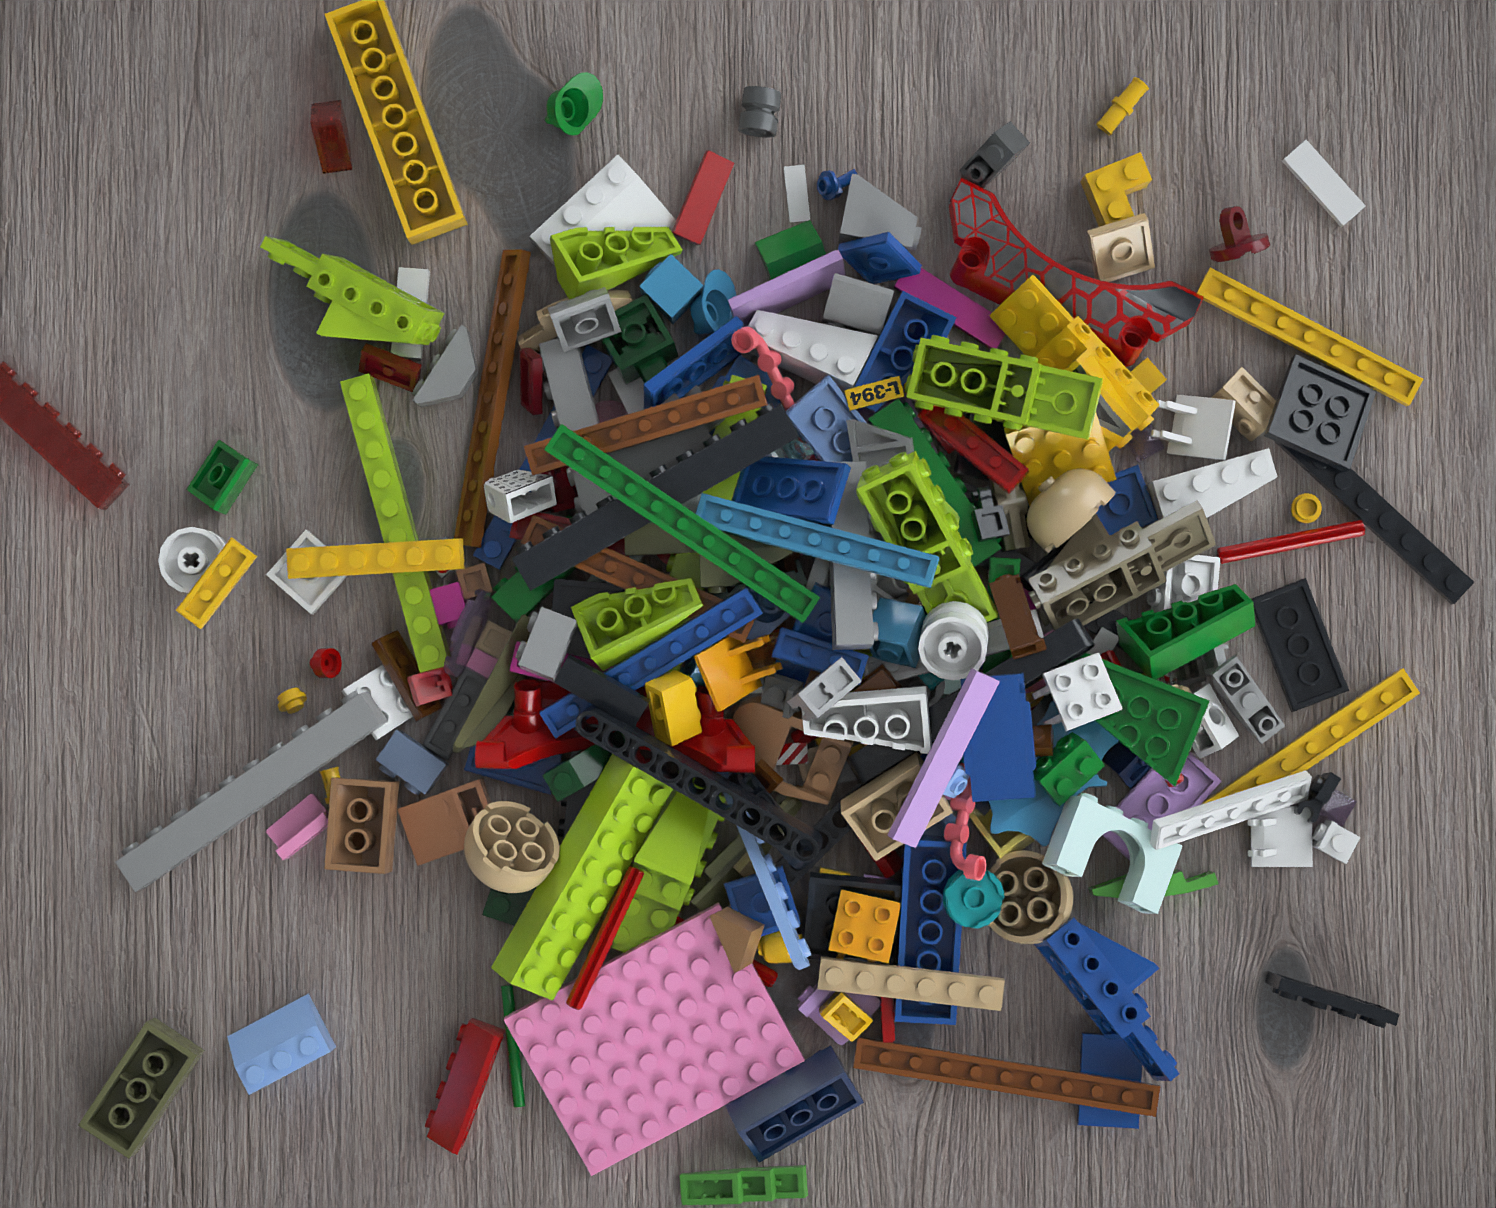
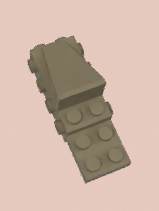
[1028,500,1216,631]

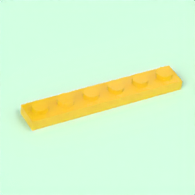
[286,538,465,579]

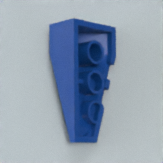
[855,291,957,413]

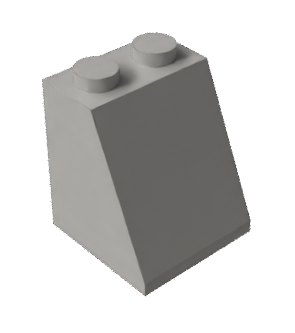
[838,173,922,252]

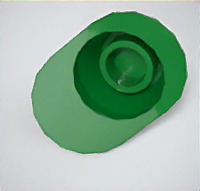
[544,72,603,136]

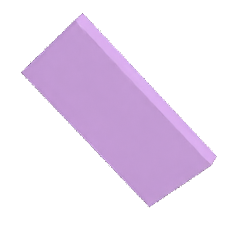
[728,250,846,327]
[1102,752,1221,861]

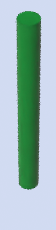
[501,984,525,1107]

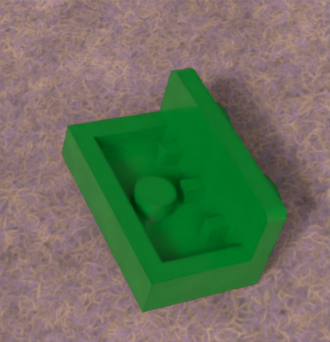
[1033,732,1105,807]

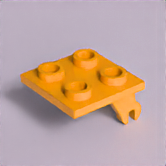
[693,634,783,712]
[828,890,901,964]

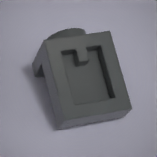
[761,673,804,719]

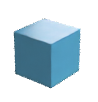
[639,254,704,324]
[870,597,926,668]

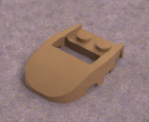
[732,696,854,805]

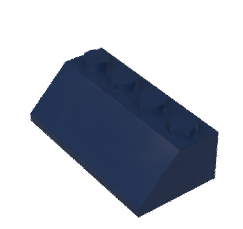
[725,1045,864,1163]

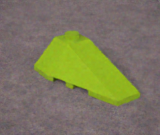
[550,227,683,300]
[571,578,703,671]

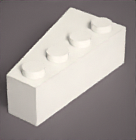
[748,310,878,396]
[1147,448,1277,520]
[801,686,932,754]

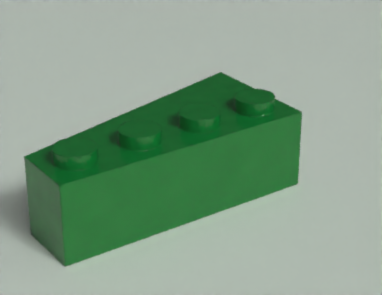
[1116,584,1255,680]

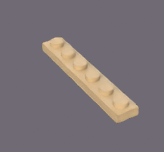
[817,957,1005,1011]

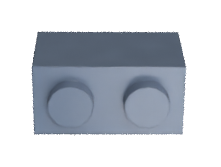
[375,730,449,795]

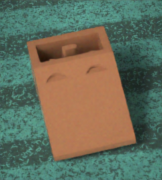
[397,778,492,866]

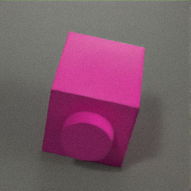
[430,582,472,629]

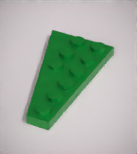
[1070,653,1210,787]

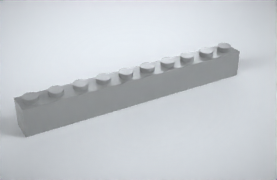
[115,691,388,892]

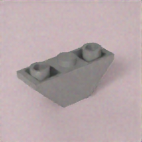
[412,325,479,407]
[1210,655,1285,744]

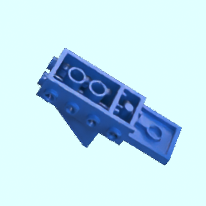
[1034,918,1180,1082]

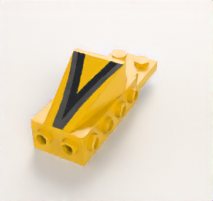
[989,275,1160,452]

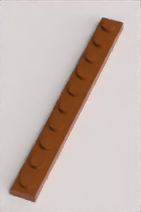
[454,249,531,548]
[853,1037,1160,1117]

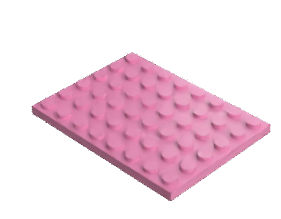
[504,902,805,1176]

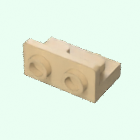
[1211,367,1276,441]

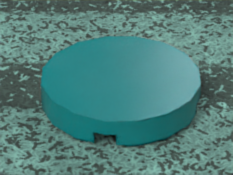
[943,870,1004,928]

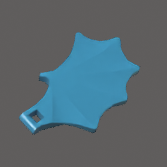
[989,701,1119,847]

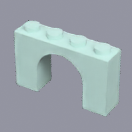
[1042,793,1182,914]

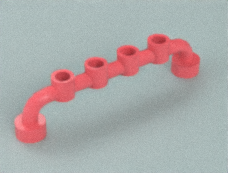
[731,326,818,461]
[944,763,986,881]

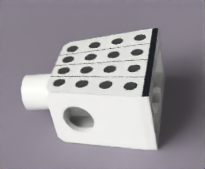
[484,470,557,523]

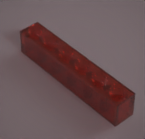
[0,361,130,511]

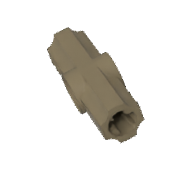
[989,478,1030,552]

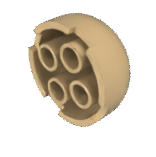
[1027,468,1116,554]
[464,801,559,893]
[988,850,1073,944]

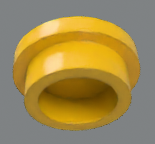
[1291,493,1322,523]
[277,687,307,714]

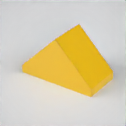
[819,991,873,1042]

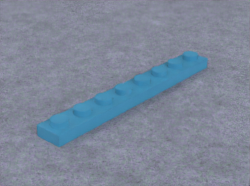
[696,493,940,588]

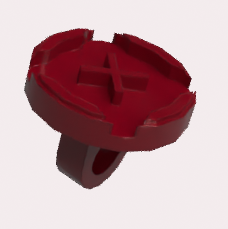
[1209,206,1270,262]

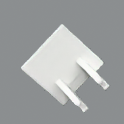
[1151,394,1236,461]
[1032,652,1123,731]
[342,665,413,740]
[1248,806,1313,867]

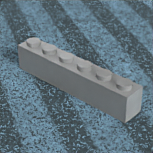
[539,338,616,515]
[827,461,878,650]

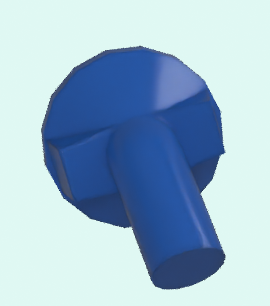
[817,169,858,200]

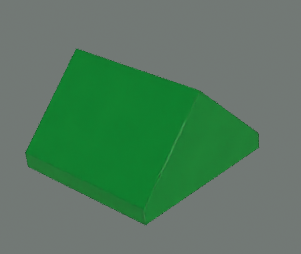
[755,220,826,280]
[186,440,258,515]

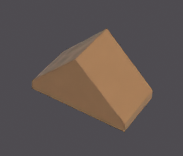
[709,907,764,973]

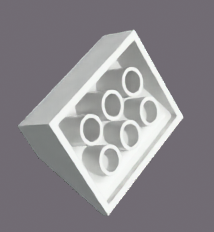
[530,155,676,290]

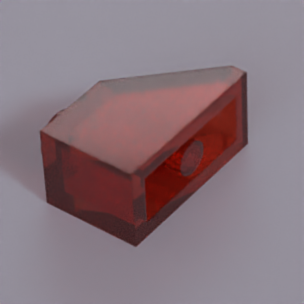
[310,100,353,174]

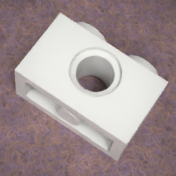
[1191,683,1239,759]

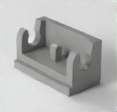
[787,657,861,721]

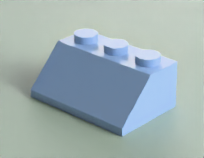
[227,993,336,1095]

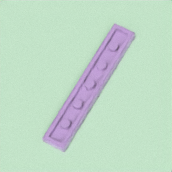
[887,668,1000,848]

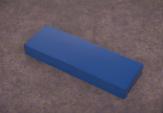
[771,627,869,686]

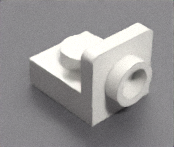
[1312,820,1360,864]

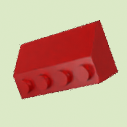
[425,1018,505,1155]

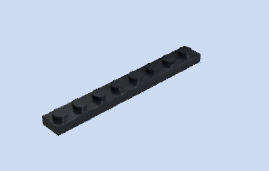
[1275,441,1474,605]

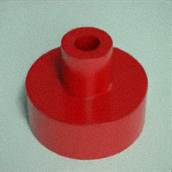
[309,648,342,678]

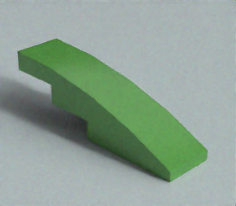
[1088,869,1219,898]
[680,1165,808,1205]

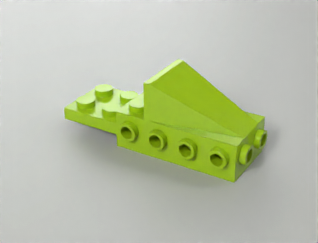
[260,236,445,345]
[905,335,1104,440]
[856,451,998,622]
[611,772,728,953]

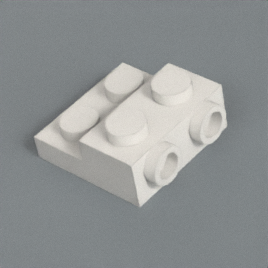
[1147,555,1220,613]

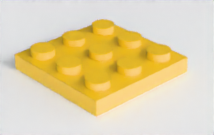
[1004,413,1117,506]

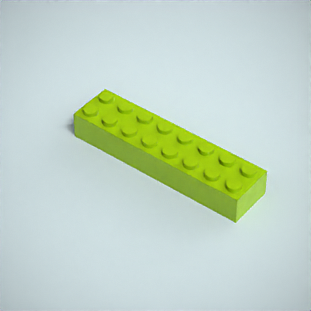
[491,754,673,1001]

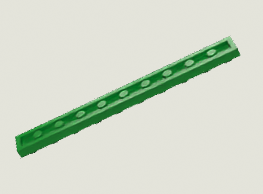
[544,424,821,623]

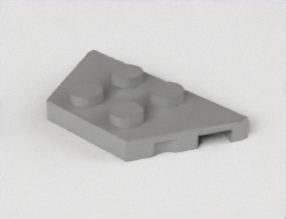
[846,419,914,533]

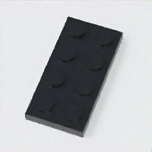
[1265,971,1400,1028]

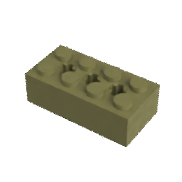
[78,1017,205,1159]

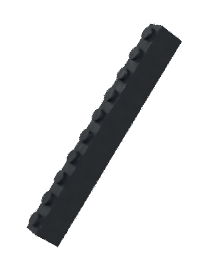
[512,403,799,591]

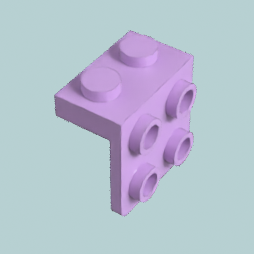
[797,983,881,1045]

